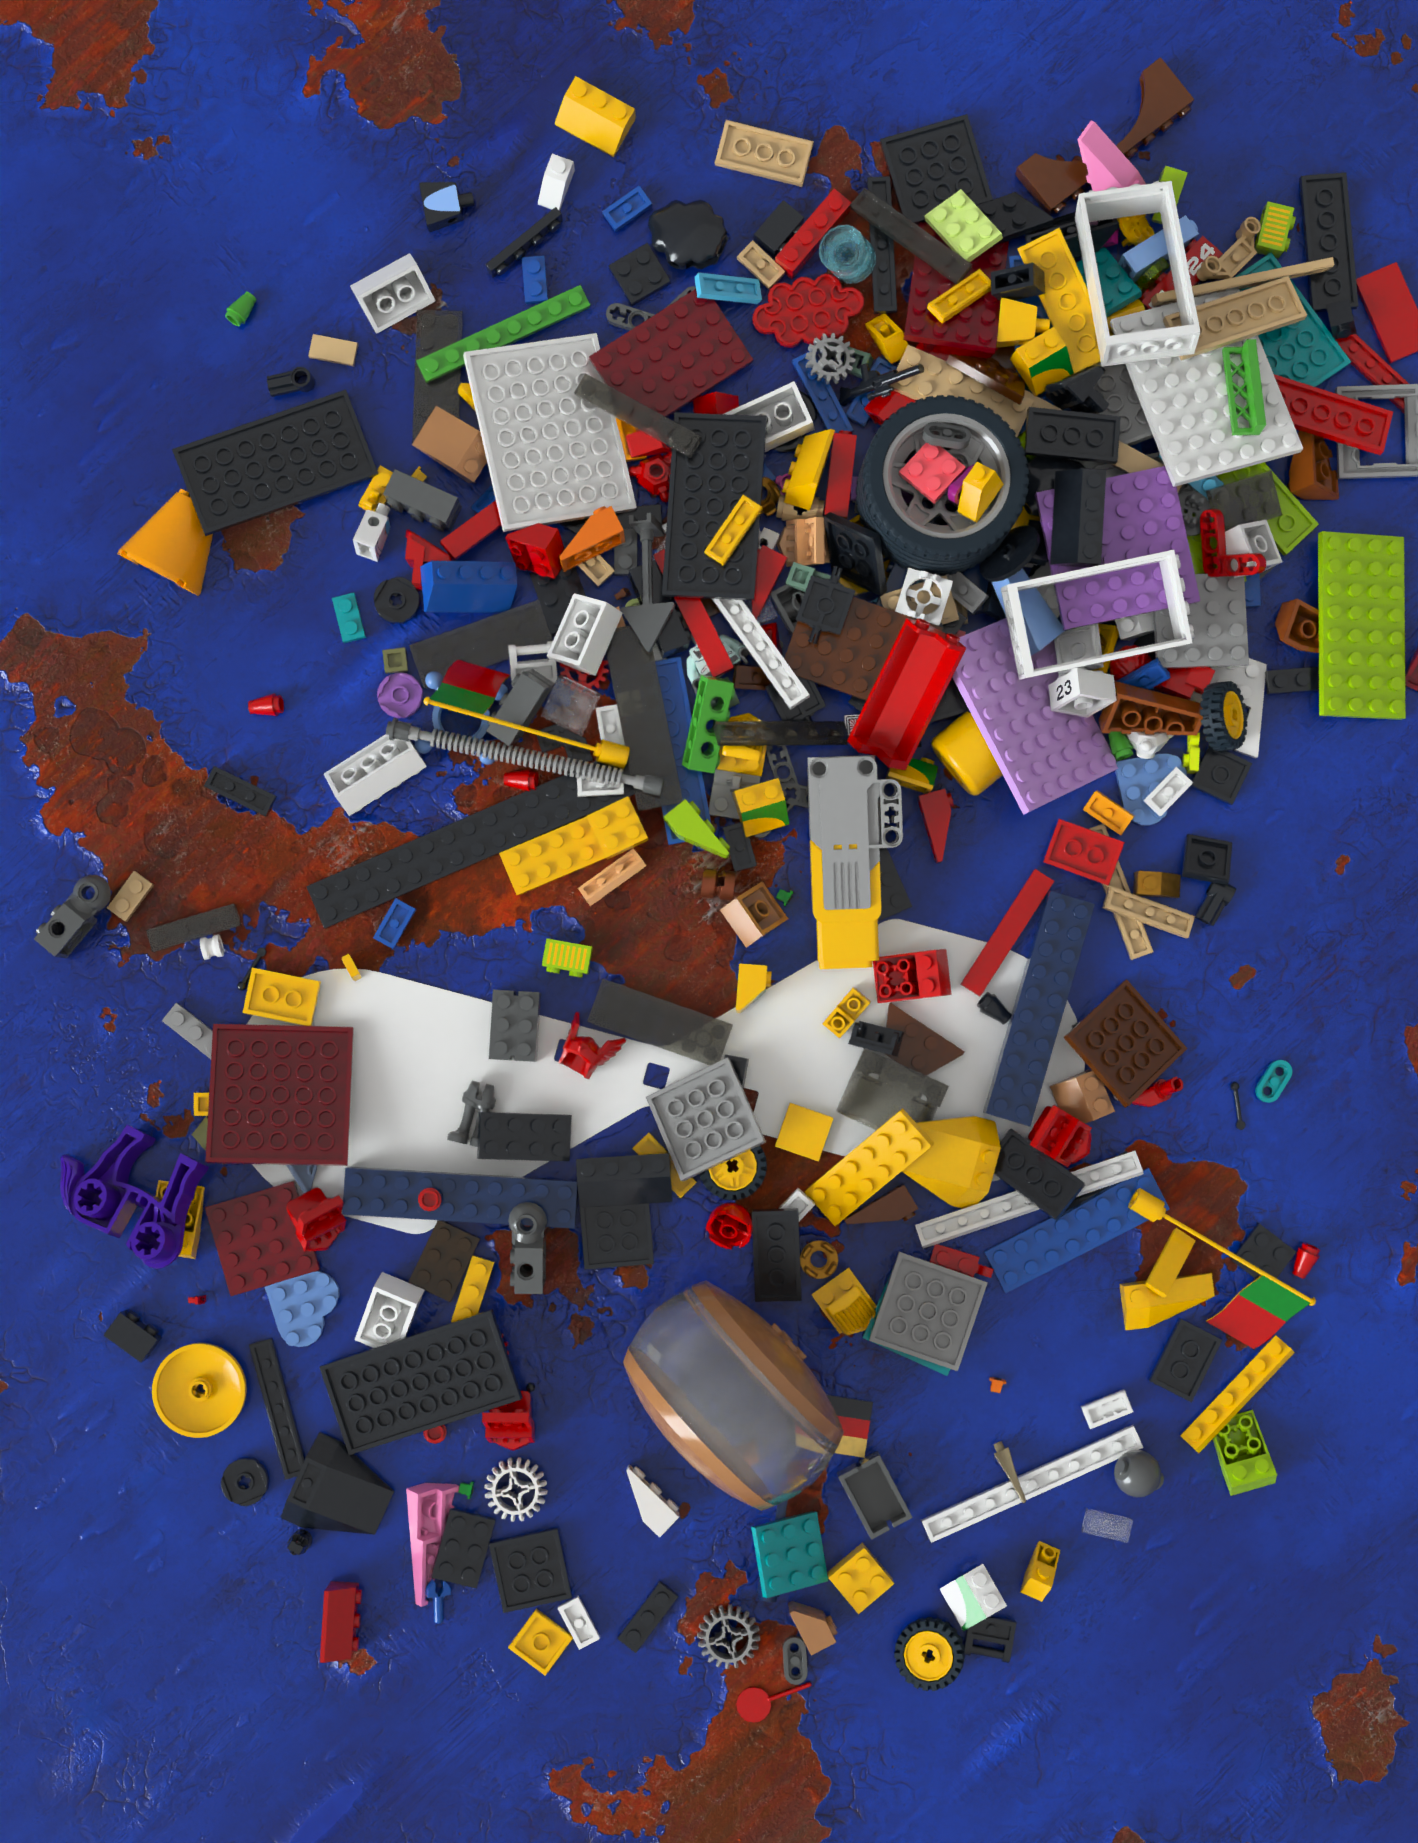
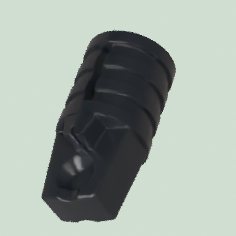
[287,1529,312,1555]

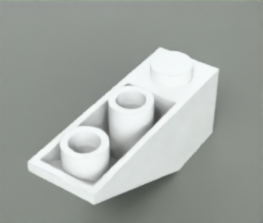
[626,1464,679,1537]

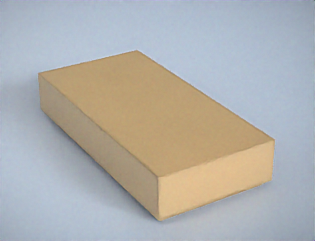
[308,334,358,367]

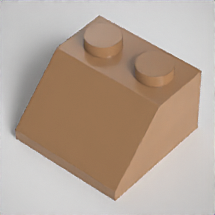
[720,881,788,948]
[1049,1069,1115,1123]
[788,1601,838,1656]

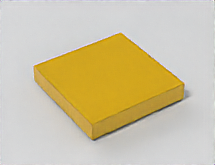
[775,1103,833,1162]
[508,1608,573,1676]

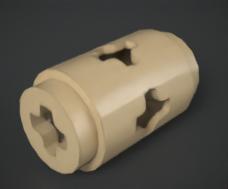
[776,493,825,521]

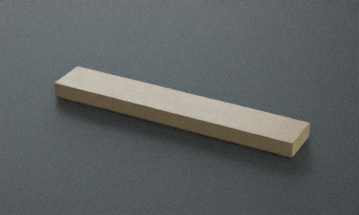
[1090,824,1153,960]

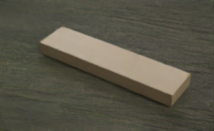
[1102,886,1195,939]

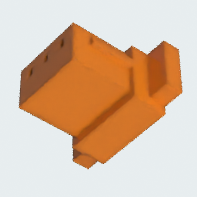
[989,1377,1006,1393]

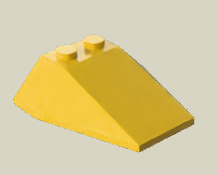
[901,1116,1001,1209]

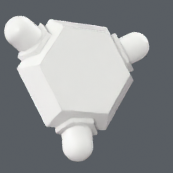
[1127,732,1174,759]

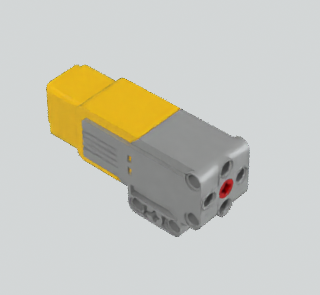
[807,755,903,969]

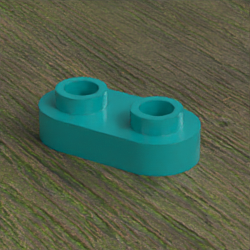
[1255,1060,1292,1103]

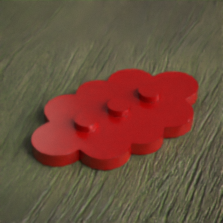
[753,274,864,348]

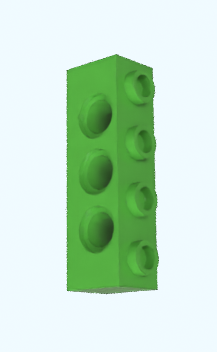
[682,675,735,773]

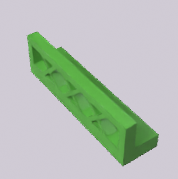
[1222,339,1266,435]

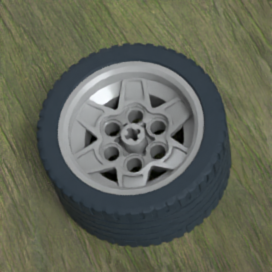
[856,395,1029,576]

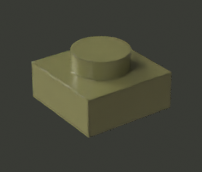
[382,647,409,674]

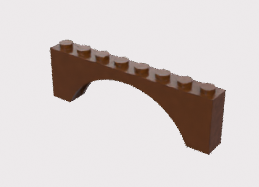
[1015,57,1194,215]

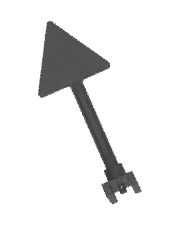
[621,513,675,653]

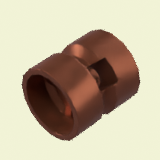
[701,868,736,901]

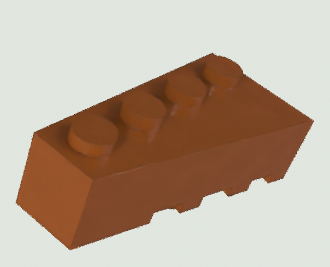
[1098,681,1203,735]

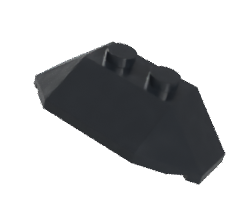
[1024,212,1119,259]

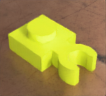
[1182,733,1200,774]

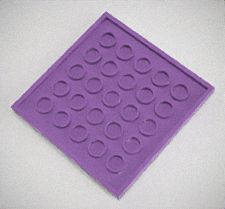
[1035,466,1200,631]

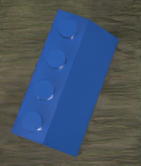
[420,561,517,613]

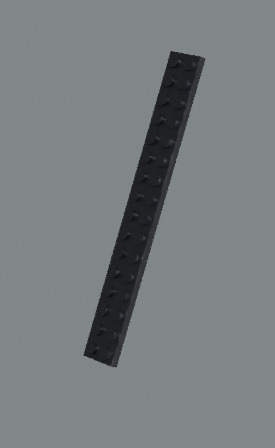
[306,741,656,929]

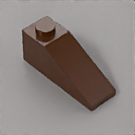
[844,1183,918,1224]

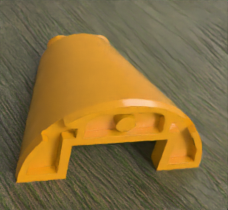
[117,489,213,596]

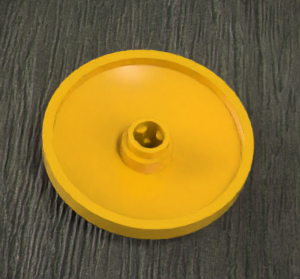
[152,1343,247,1438]

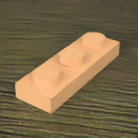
[578,848,646,906]

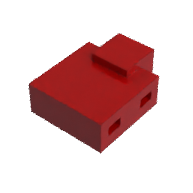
[1153,667,1216,700]

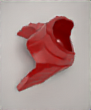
[558,1012,626,1079]

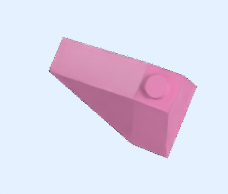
[1078,121,1146,191]

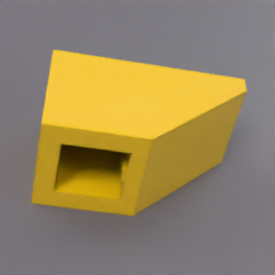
[1020,1541,1060,1602]

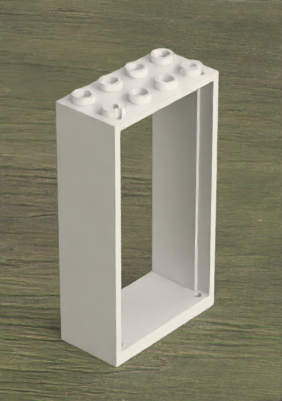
[1075,181,1200,367]
[1001,550,1194,680]

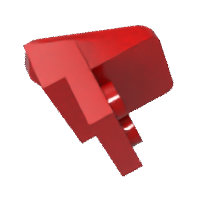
[405,529,454,591]
[1028,1105,1092,1167]
[286,1188,346,1252]
[482,1391,535,1451]

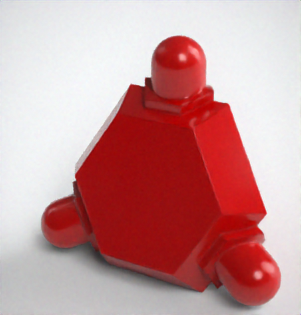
[628,451,672,502]

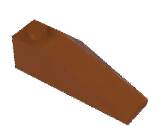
[1288,430,1339,500]
[1275,598,1319,653]

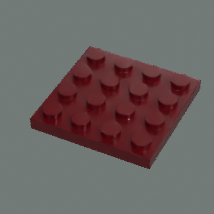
[205,1181,321,1296]

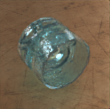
[819,225,876,284]

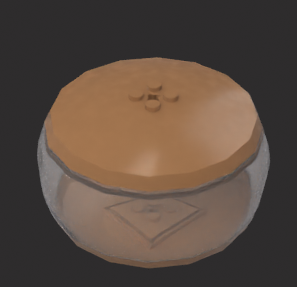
[623,1280,844,1511]

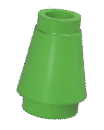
[225,291,257,327]
[1108,731,1134,761]

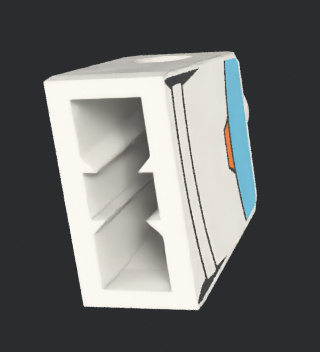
[353,503,390,562]

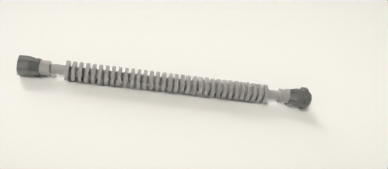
[386,717,664,796]

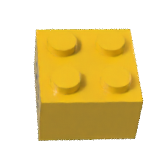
[587,796,649,860]
[827,1542,894,1614]

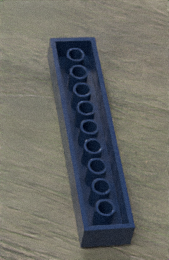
[983,891,1095,1126]
[342,1167,578,1229]

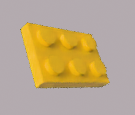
[242,968,321,1026]

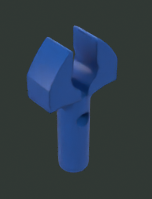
[426,1579,451,1624]

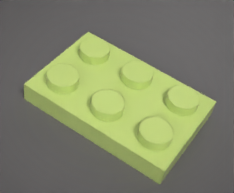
[924,189,1003,265]

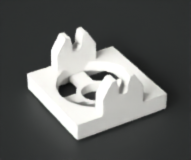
[895,568,953,626]

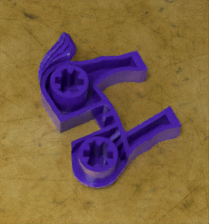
[60,1125,209,1269]

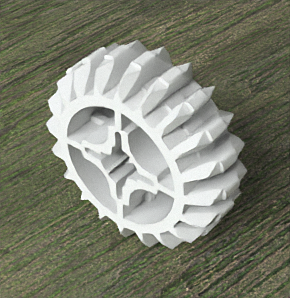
[484,1457,548,1522]

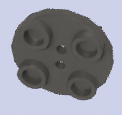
[1178,490,1212,537]

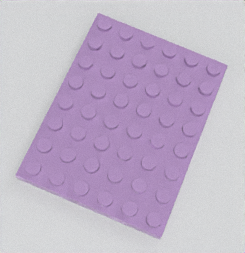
[952,618,1118,815]

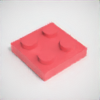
[899,442,966,504]

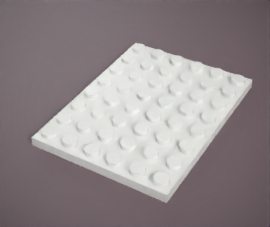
[1109,287,1303,487]
[463,333,637,532]

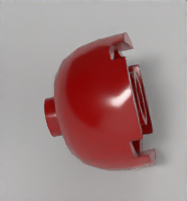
[706,1203,753,1249]

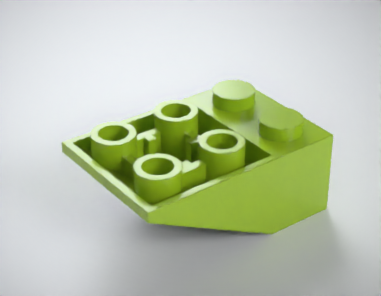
[664,799,730,859]
[1213,1410,1277,1496]

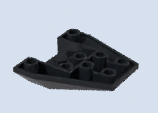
[281,1432,394,1535]

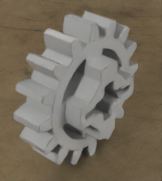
[805,333,855,384]

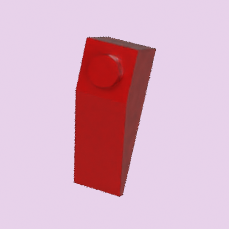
[752,545,788,620]
[917,788,954,864]

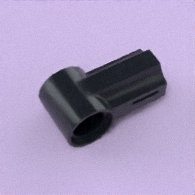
[267,367,315,397]
[1195,882,1236,926]

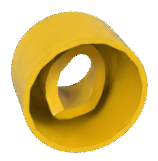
[931,712,1003,796]

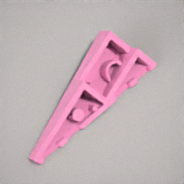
[406,1483,459,1607]

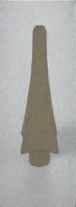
[993,1441,1026,1503]

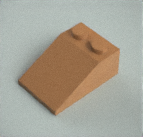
[412,406,487,483]

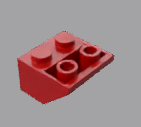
[505,523,565,579]

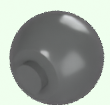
[1114,1450,1164,1497]

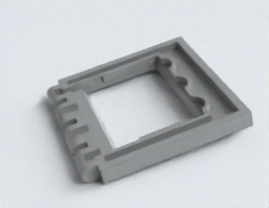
[1335,384,1418,479]

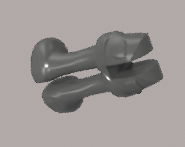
[447,1080,496,1147]

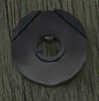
[374,577,420,624]
[221,1458,269,1506]

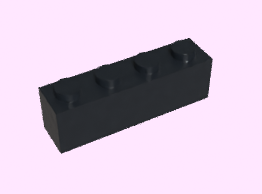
[628,560,691,659]

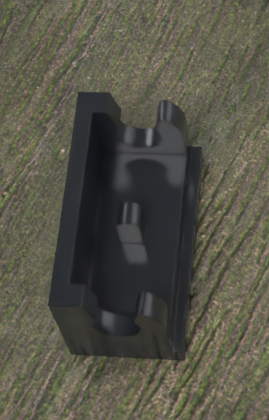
[848,1021,904,1057]

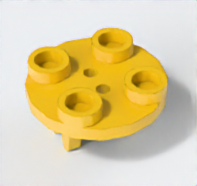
[1117,214,1155,247]

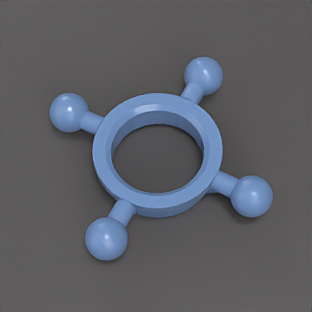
[414,671,508,765]

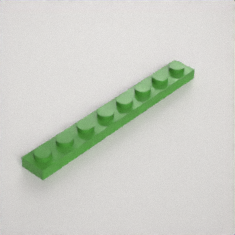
[416,285,590,383]

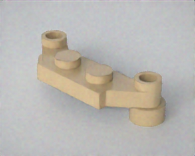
[1196,217,1261,281]

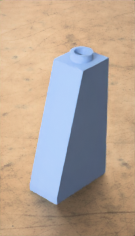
[1118,215,1199,283]
[992,568,1065,656]

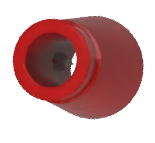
[248,693,284,716]
[504,769,539,792]
[1292,1242,1320,1279]

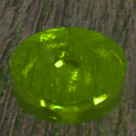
[1136,258,1170,290]

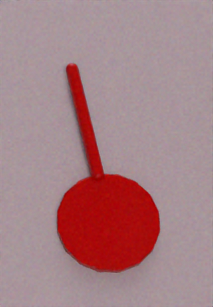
[736,1682,812,1723]

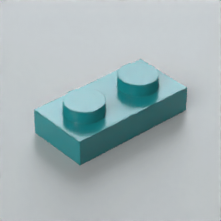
[332,593,366,643]

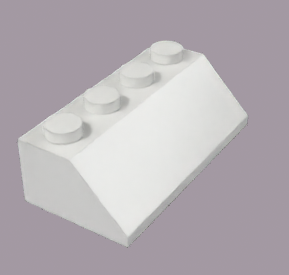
[324,734,427,816]

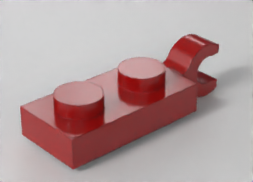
[929,1244,994,1278]

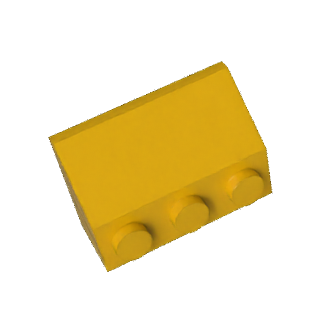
[555,76,636,157]
[782,429,835,511]

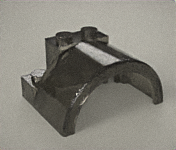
[836,1048,949,1130]

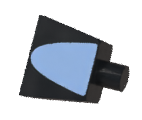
[419,182,475,232]

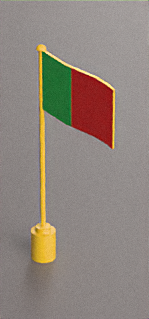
[423,660,630,769]
[1128,1188,1316,1349]

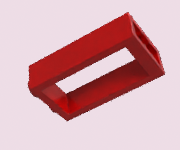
[823,430,857,519]

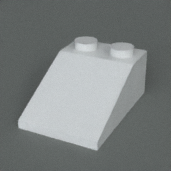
[355,1272,425,1348]

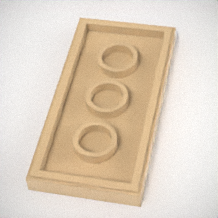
[715,120,814,187]

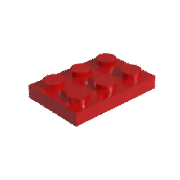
[1043,819,1125,886]

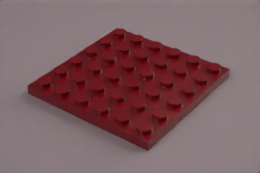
[205,1024,354,1166]

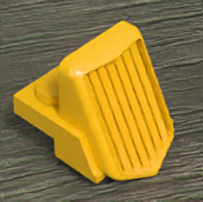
[717,713,770,777]
[812,1268,877,1335]

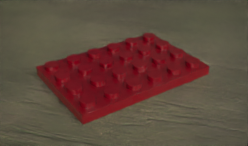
[903,222,1009,354]
[589,289,753,431]

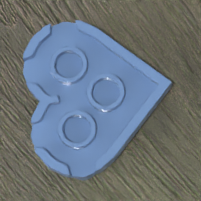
[1115,754,1187,826]
[265,1271,340,1347]

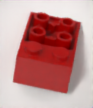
[873,949,952,1003]

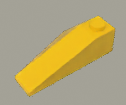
[1119,1273,1215,1330]

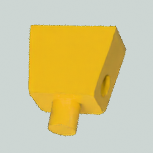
[996,298,1050,347]

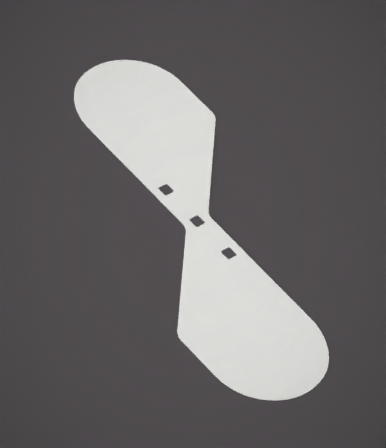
[246,919,1085,1234]

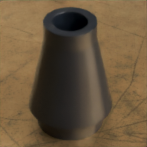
[977,992,1012,1025]

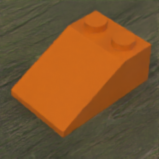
[559,506,625,572]

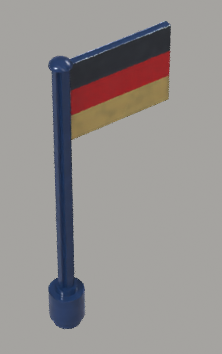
[757,1394,873,1602]

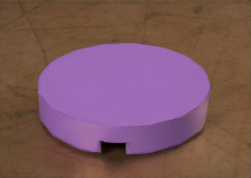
[377,672,423,718]

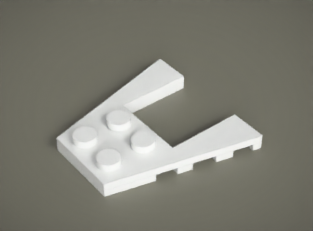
[1190,658,1267,759]

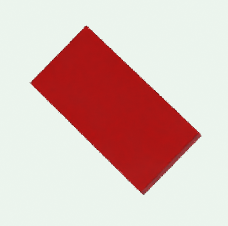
[1356,262,1418,364]

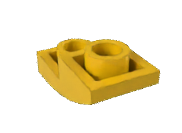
[822,987,871,1038]

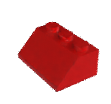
[320,1581,362,1663]

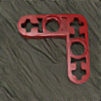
[1200,509,1266,577]

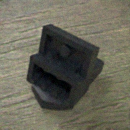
[1044,365,1110,414]

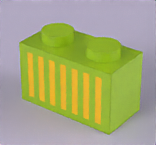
[1254,201,1296,258]
[542,939,593,978]

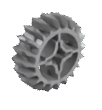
[697,1604,760,1669]

